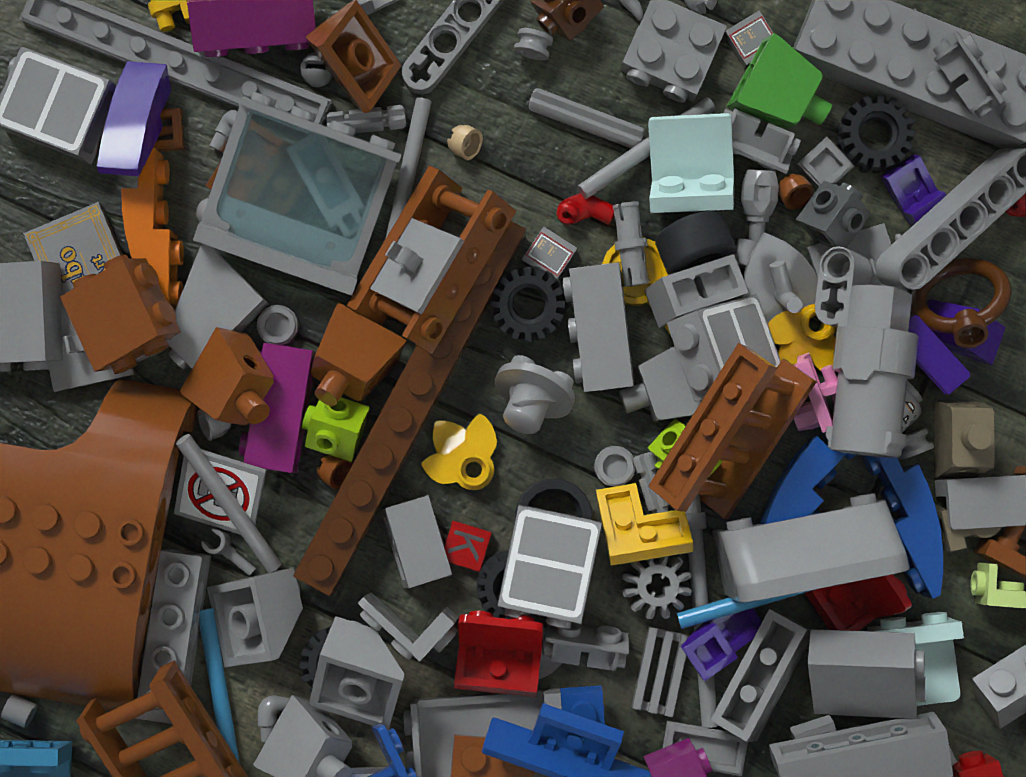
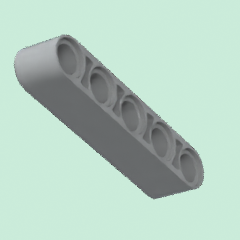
[875,148,1026,290]

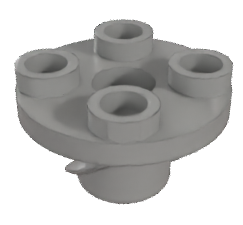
[495,355,575,434]

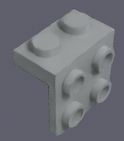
[358,593,459,661]

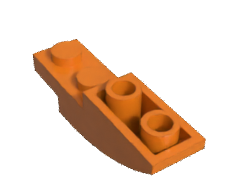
[121,148,184,311]

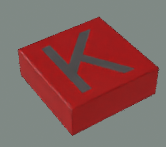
[444,520,492,572]

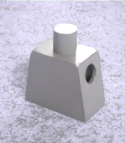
[619,346,703,422]
[253,695,352,777]

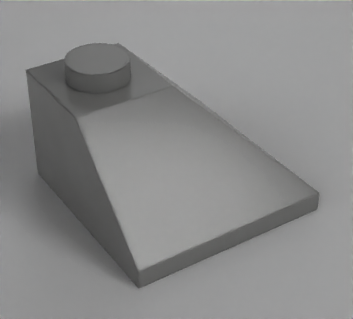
[207,567,303,667]
[309,616,405,730]

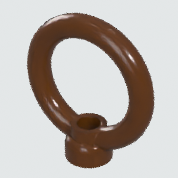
[911,258,1011,348]

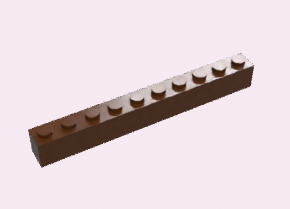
[293,221,526,596]

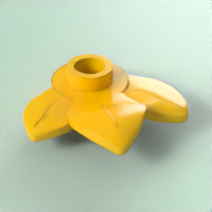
[767,304,836,371]
[421,414,497,490]

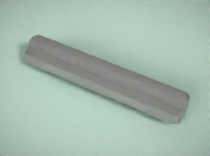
[529,88,644,148]

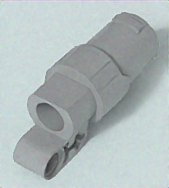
[815,246,919,458]

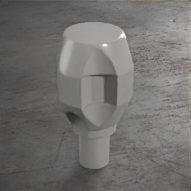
[741,169,779,242]

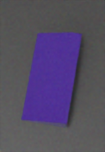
[908,315,970,395]

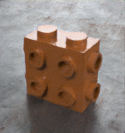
[60,255,181,374]

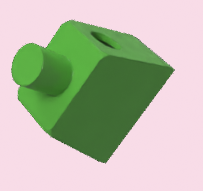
[726,33,832,129]

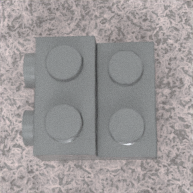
[620,0,727,103]

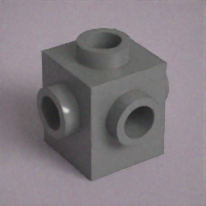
[796,180,871,248]

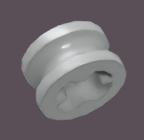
[514,28,553,60]
[898,428,934,460]

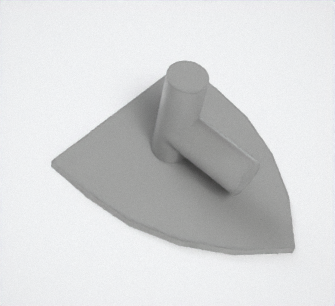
[742,232,818,323]

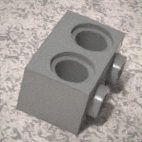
[645,254,749,328]

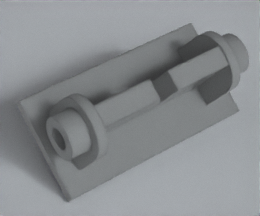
[933,31,1007,118]
[723,108,801,174]
[543,622,629,671]

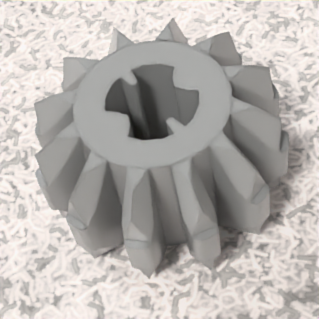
[622,556,692,619]

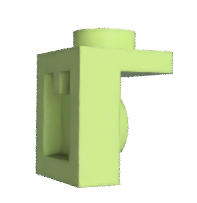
[970,563,1026,608]

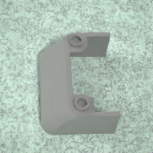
[712,493,910,602]

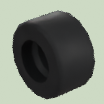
[655,211,737,275]

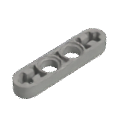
[402,0,504,95]

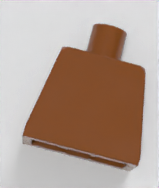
[311,302,407,406]
[180,327,274,426]

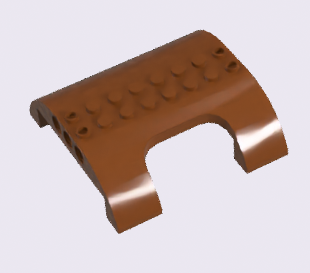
[0,379,198,711]

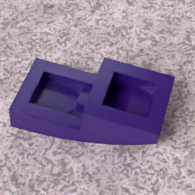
[880,154,946,245]
[680,608,762,682]

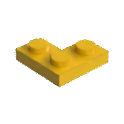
[596,483,693,566]

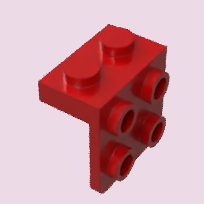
[805,574,912,631]
[454,611,544,698]

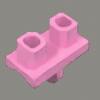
[793,352,838,433]

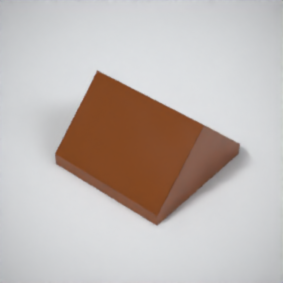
[305,0,402,113]

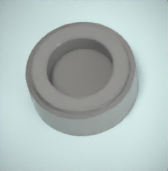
[257,305,299,346]
[594,446,635,487]

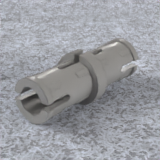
[612,202,650,287]

